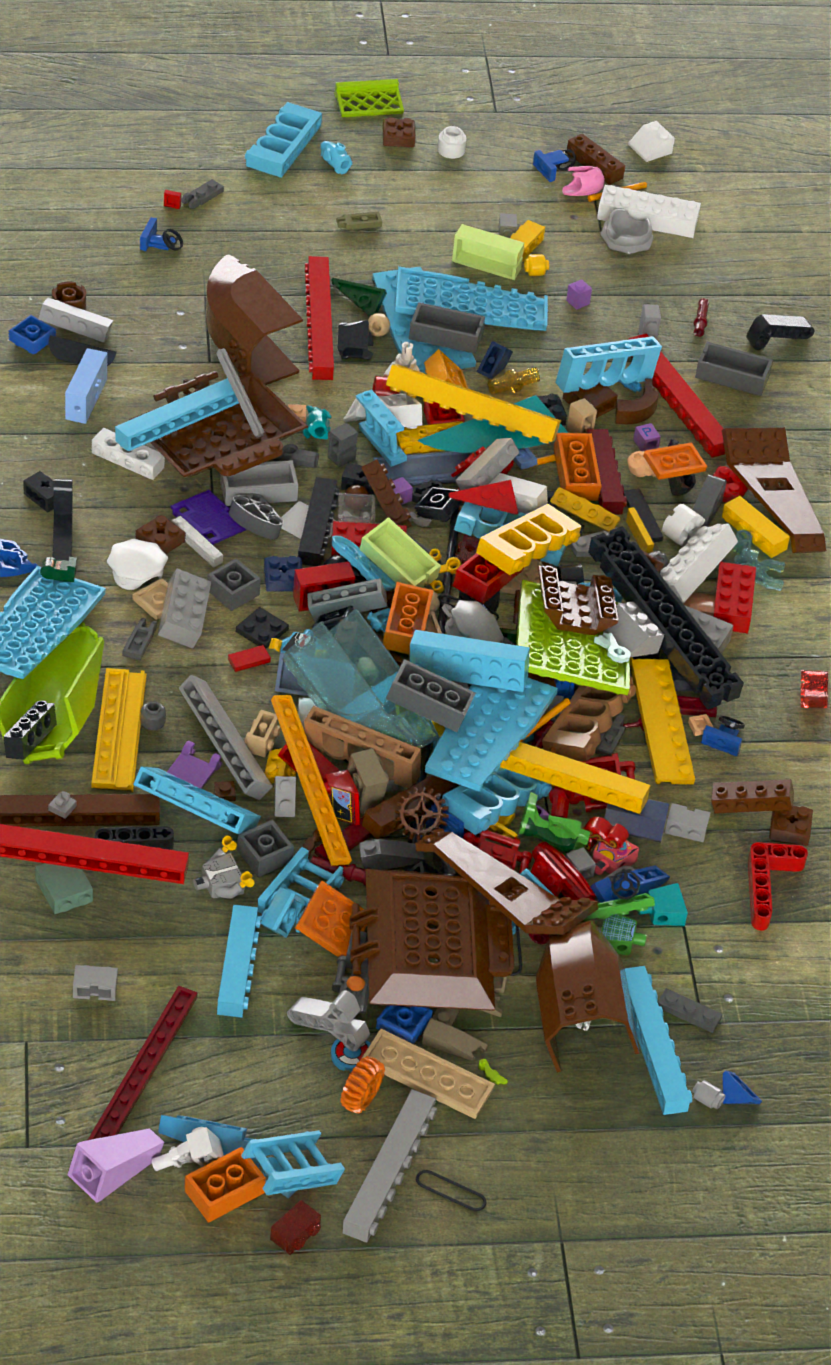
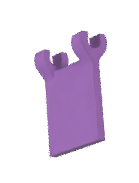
[167,741,222,789]

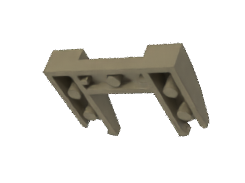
[422,993,503,1061]

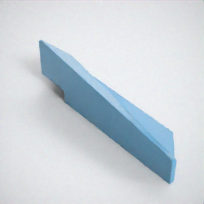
[158,1115,260,1168]

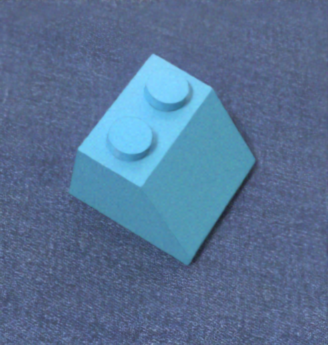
[260,887,306,938]

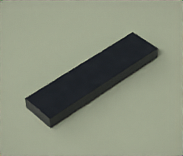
[623,488,664,543]

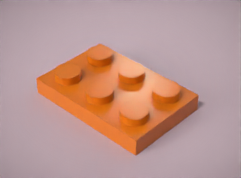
[643,442,707,480]

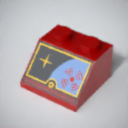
[324,770,360,825]

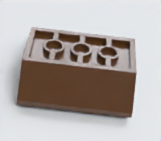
[538,565,619,636]

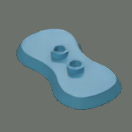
[332,536,396,591]

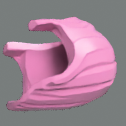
[562,166,604,196]

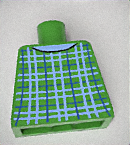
[601,914,647,955]

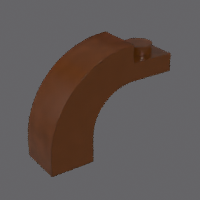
[615,379,659,425]

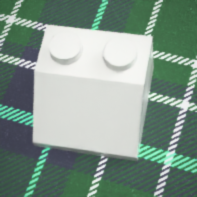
[628,121,675,162]

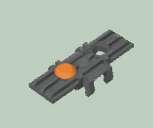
[332,931,369,1014]

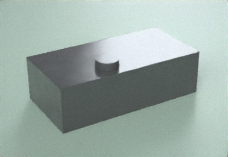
[386,659,476,732]

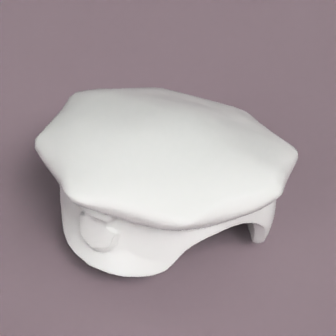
[107,539,168,590]

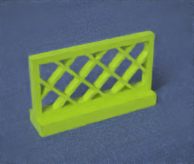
[334,79,404,117]

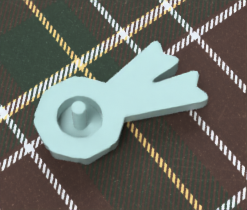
[594,633,631,663]

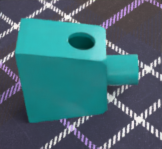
[637,883,688,926]

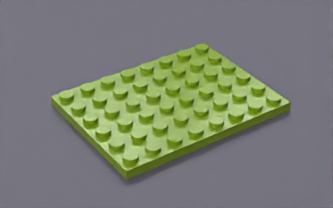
[516,579,630,695]

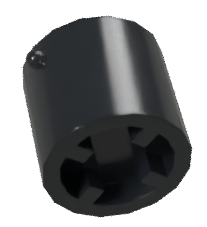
[557,564,584,585]

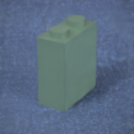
[35,863,93,914]

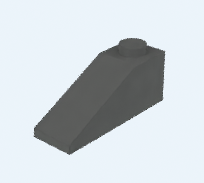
[359,839,425,870]

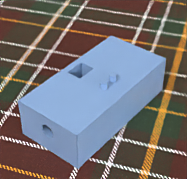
[65,348,107,424]

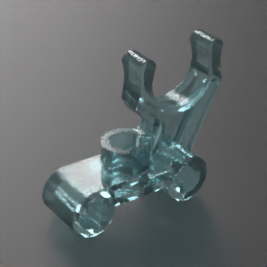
[732,530,786,591]

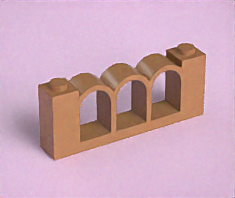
[542,677,636,762]
[304,706,421,789]

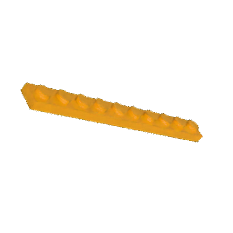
[271,695,352,866]

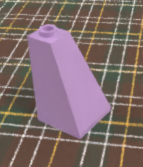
[68,1129,164,1203]

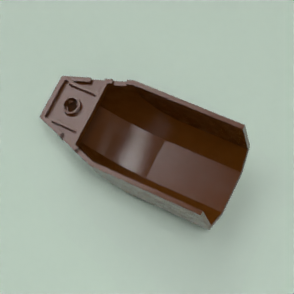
[206,254,303,385]
[536,920,640,1073]

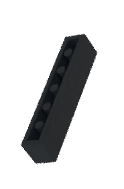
[298,477,340,567]

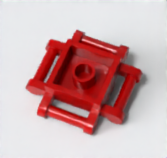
[569,753,636,813]
[463,829,532,874]

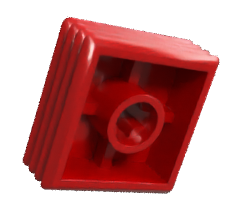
[423,401,465,425]
[713,466,748,503]

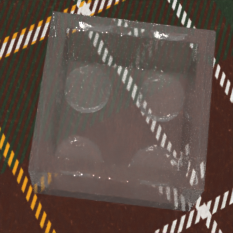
[337,493,375,524]

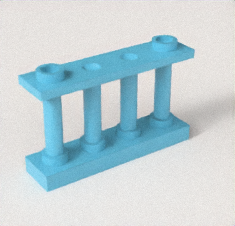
[356,389,407,467]
[258,847,344,933]
[241,1130,345,1195]

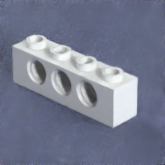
[92,428,165,480]

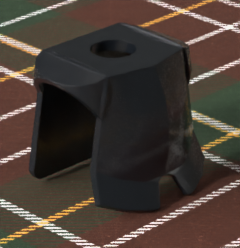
[337,320,374,360]

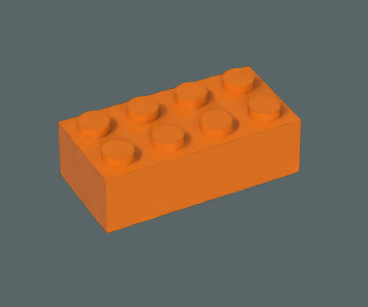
[553,433,602,501]
[381,582,434,655]

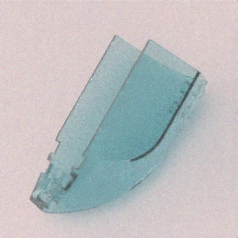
[282,608,440,748]

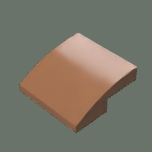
[683,592,715,616]

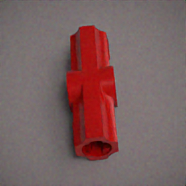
[549,786,575,819]

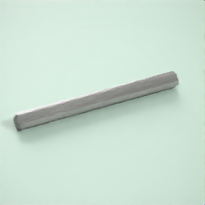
[216,348,264,437]

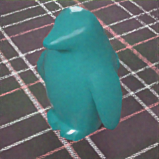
[303,405,332,440]

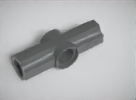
[272,444,319,468]

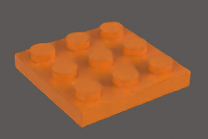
[294,881,367,957]

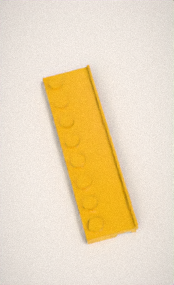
[630,657,695,784]
[91,668,147,792]

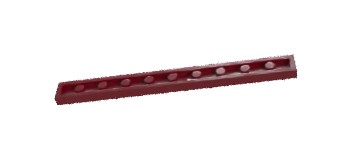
[88,985,198,1140]

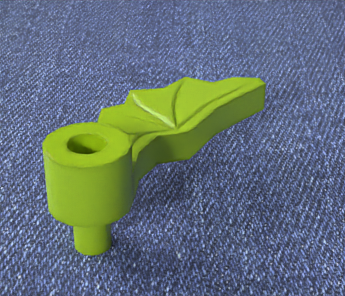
[478,1059,508,1085]

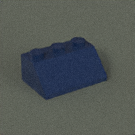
[604,799,669,843]

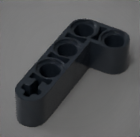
[746,314,815,350]
[95,826,174,850]

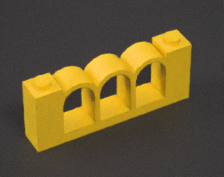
[476,504,581,575]

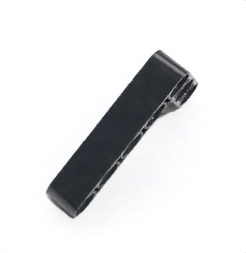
[52,479,73,561]

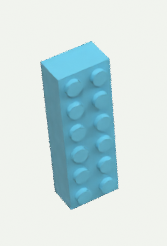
[410,630,530,692]

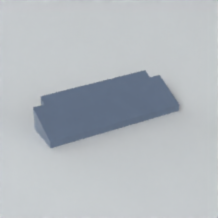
[373,451,472,486]

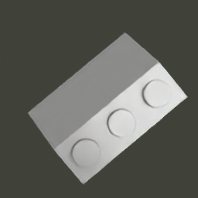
[604,602,664,657]

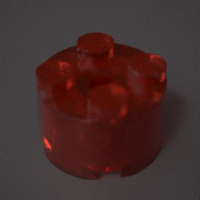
[800,670,828,708]

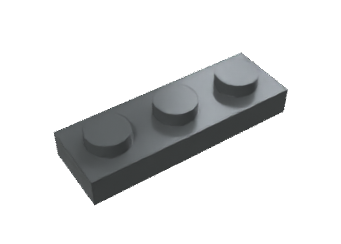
[658,988,722,1033]

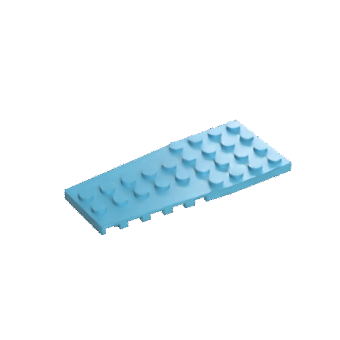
[395,266,548,331]
[372,267,476,374]
[0,566,106,679]
[425,678,558,791]

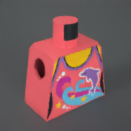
[592,840,639,875]

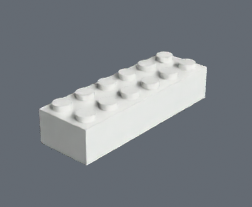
[597,185,701,238]
[660,524,738,603]

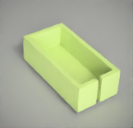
[452,224,524,280]
[360,517,441,588]

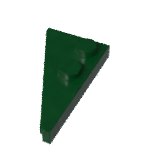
[331,278,387,317]

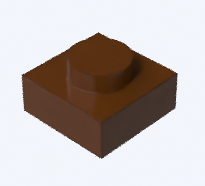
[214,781,236,801]

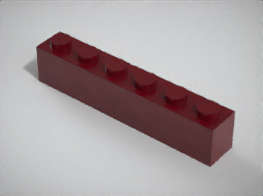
[586,429,627,515]

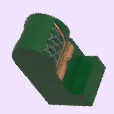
[40,557,77,582]

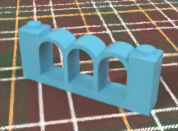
[245,102,322,178]
[555,337,662,393]
[454,502,567,567]
[133,766,261,834]
[442,767,552,835]

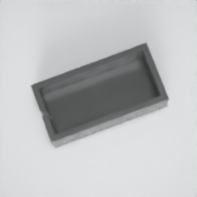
[409,302,485,354]
[695,342,773,396]

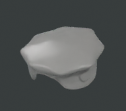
[600,209,654,254]
[445,600,504,643]

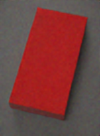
[228,645,271,672]

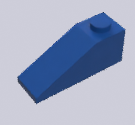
[622,865,670,895]

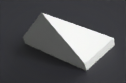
[343,399,366,422]

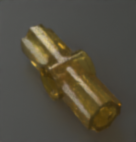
[487,367,540,394]

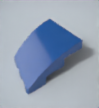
[0,539,38,577]

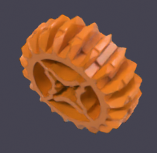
[341,1056,385,1114]

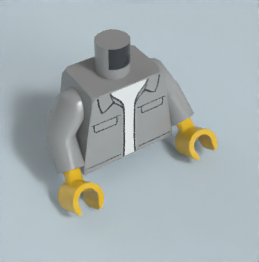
[193,836,254,899]

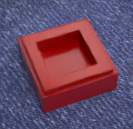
[164,190,181,209]

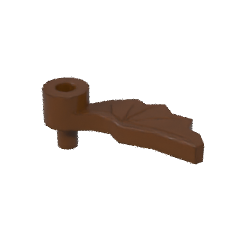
[303,829,322,859]

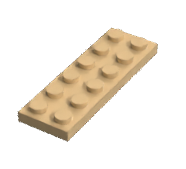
[362,1029,495,1119]

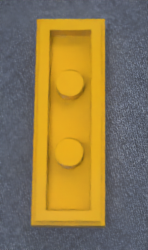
[626,507,654,553]

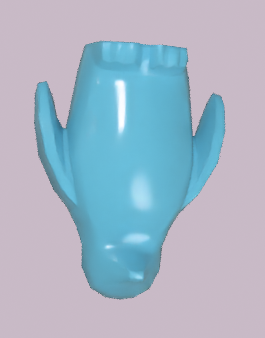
[320,141,352,174]

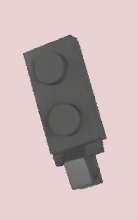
[595,714,626,756]

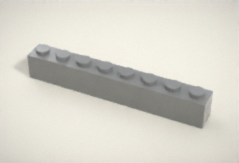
[179,675,273,800]
[342,1089,437,1243]

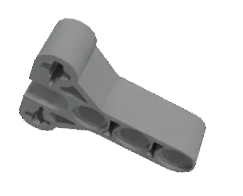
[287,990,370,1051]

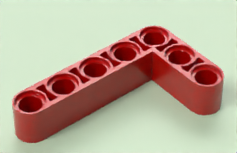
[748,842,808,931]

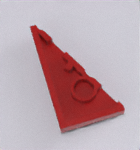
[448,480,519,515]

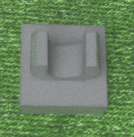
[48,791,77,819]

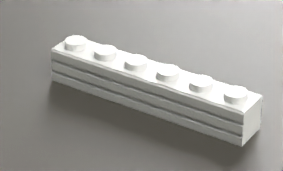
[171,516,223,568]

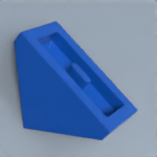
[723,1070,762,1104]

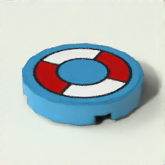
[331,1039,370,1073]

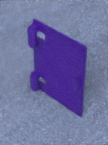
[170,490,247,546]

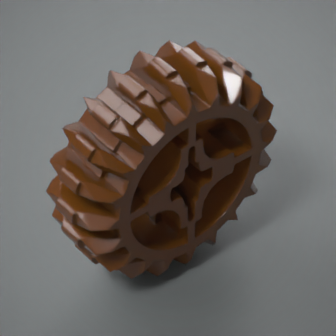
[394,787,449,841]

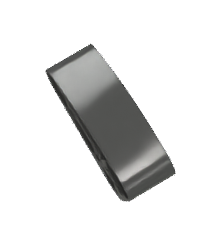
[693,474,727,527]
[229,493,283,540]

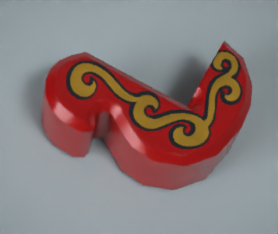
[583,816,629,851]

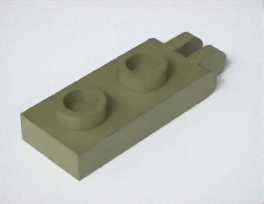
[336,212,382,230]

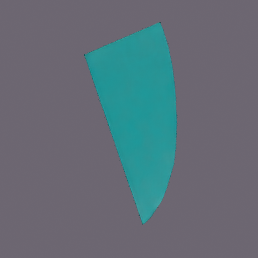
[417,395,568,453]

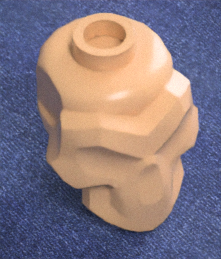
[627,451,656,477]

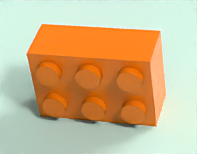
[185,1147,266,1223]

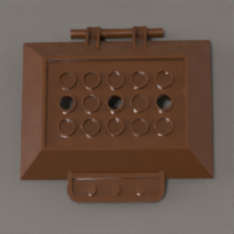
[129,371,308,477]
[350,869,514,1011]

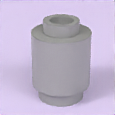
[692,1080,726,1109]

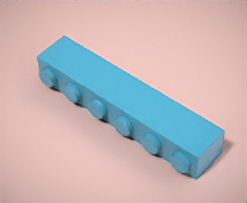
[217,905,261,1018]

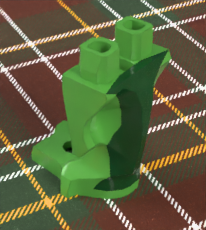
[518,792,590,857]

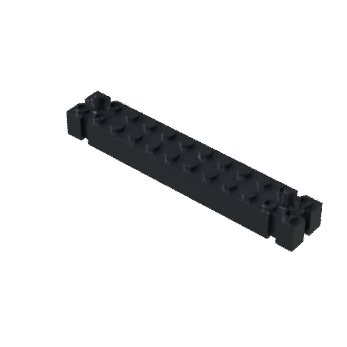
[588,526,744,710]

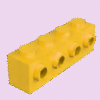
[396,421,463,454]
[722,496,790,558]

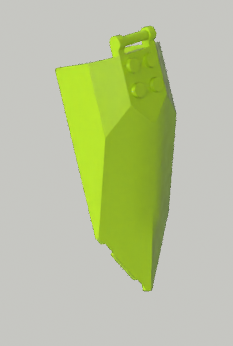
[0,622,104,764]

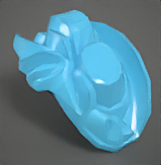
[367,608,390,632]

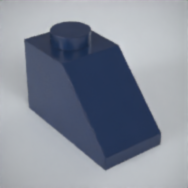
[477,341,513,379]

